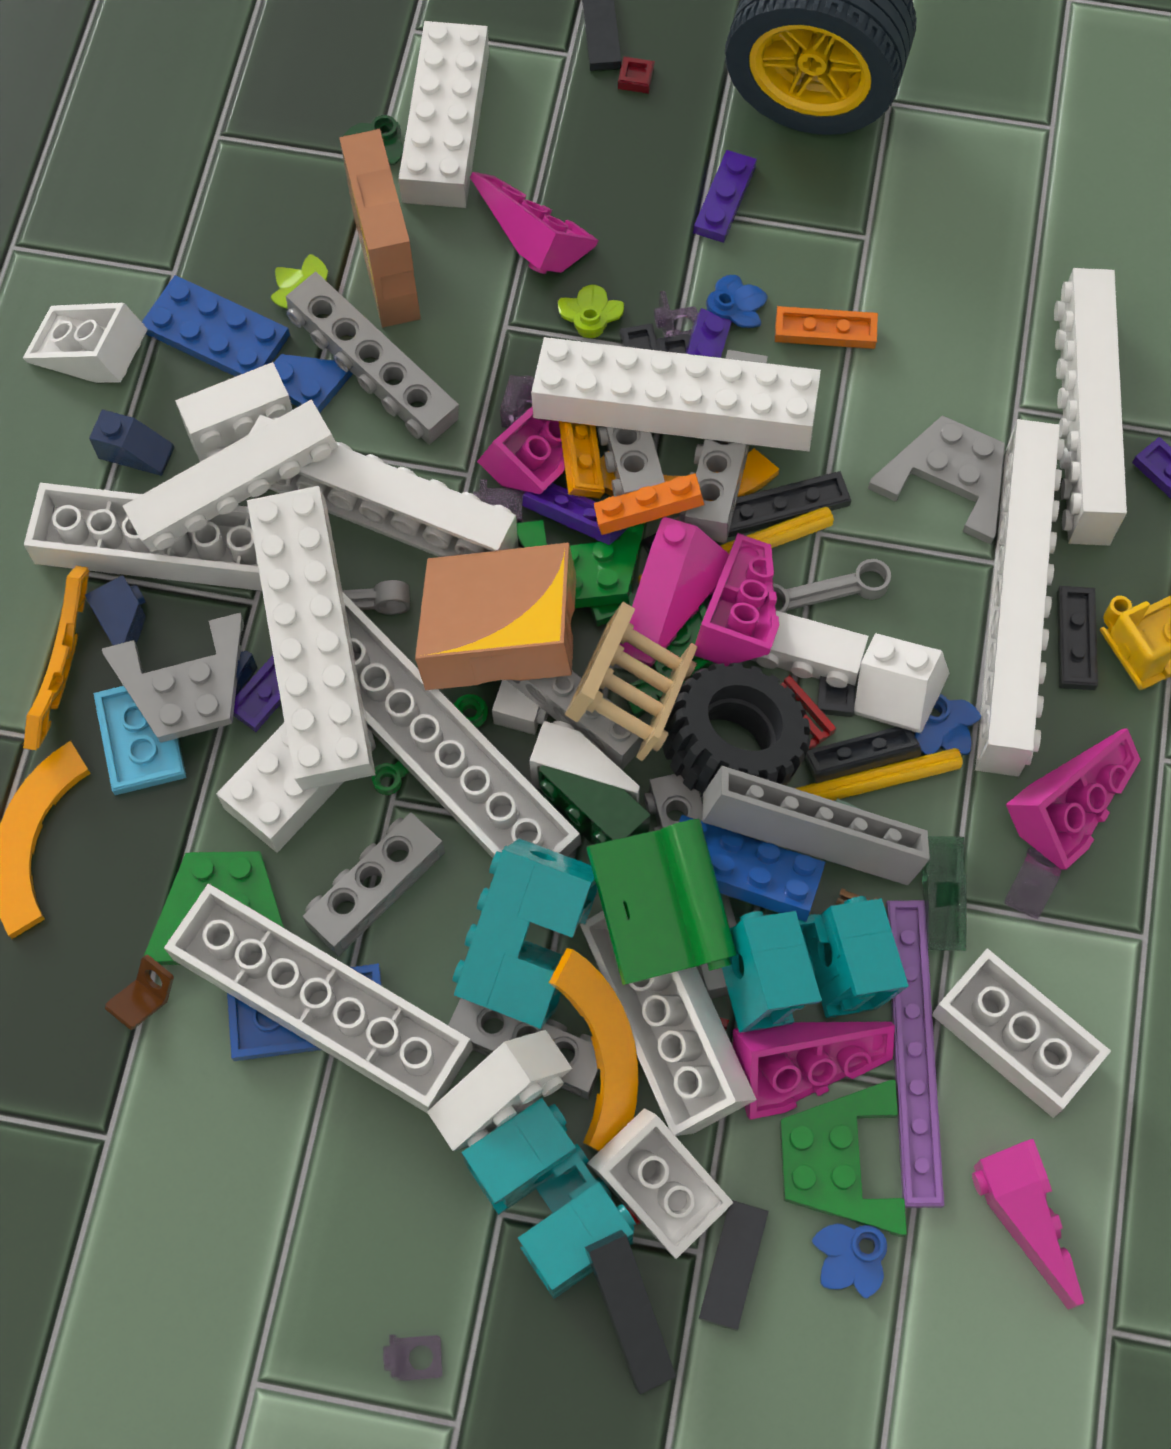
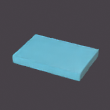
[93,686,187,795]

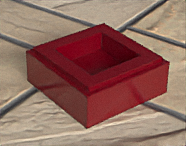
[618,57,655,94]

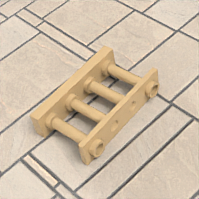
[565,602,698,761]

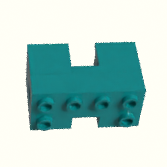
[452,839,598,1029]
[722,896,909,1033]
[461,1098,636,1299]

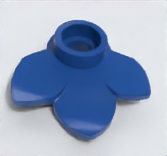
[706,275,768,328]
[914,694,982,755]
[812,1223,887,1299]

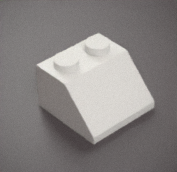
[854,633,950,733]

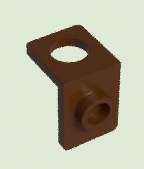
[105,955,174,1030]

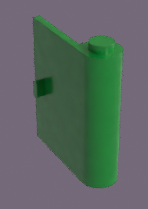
[586,818,737,985]

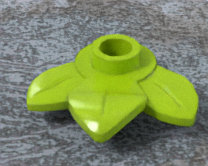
[271,254,328,309]
[558,284,624,338]

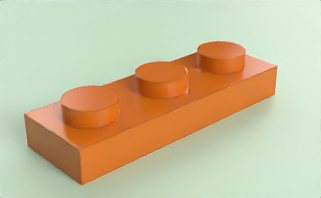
[775,306,878,349]
[594,473,704,535]

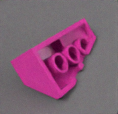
[470,172,599,274]
[477,407,565,494]
[620,517,729,667]
[694,533,779,667]
[1006,729,1141,870]
[733,1022,895,1120]
[972,1139,1084,1310]

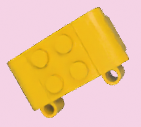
[1099,595,1171,690]

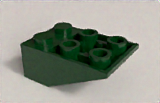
[538,765,651,845]

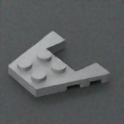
[868,415,1005,545]
[102,613,244,743]

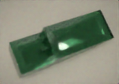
[922,836,967,951]

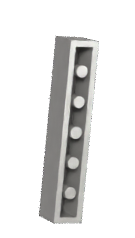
[702,766,930,885]

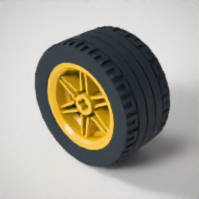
[724,0,917,135]

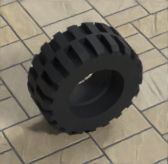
[662,663,811,798]

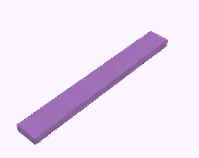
[885,900,944,1208]

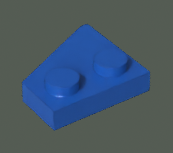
[274,354,353,413]

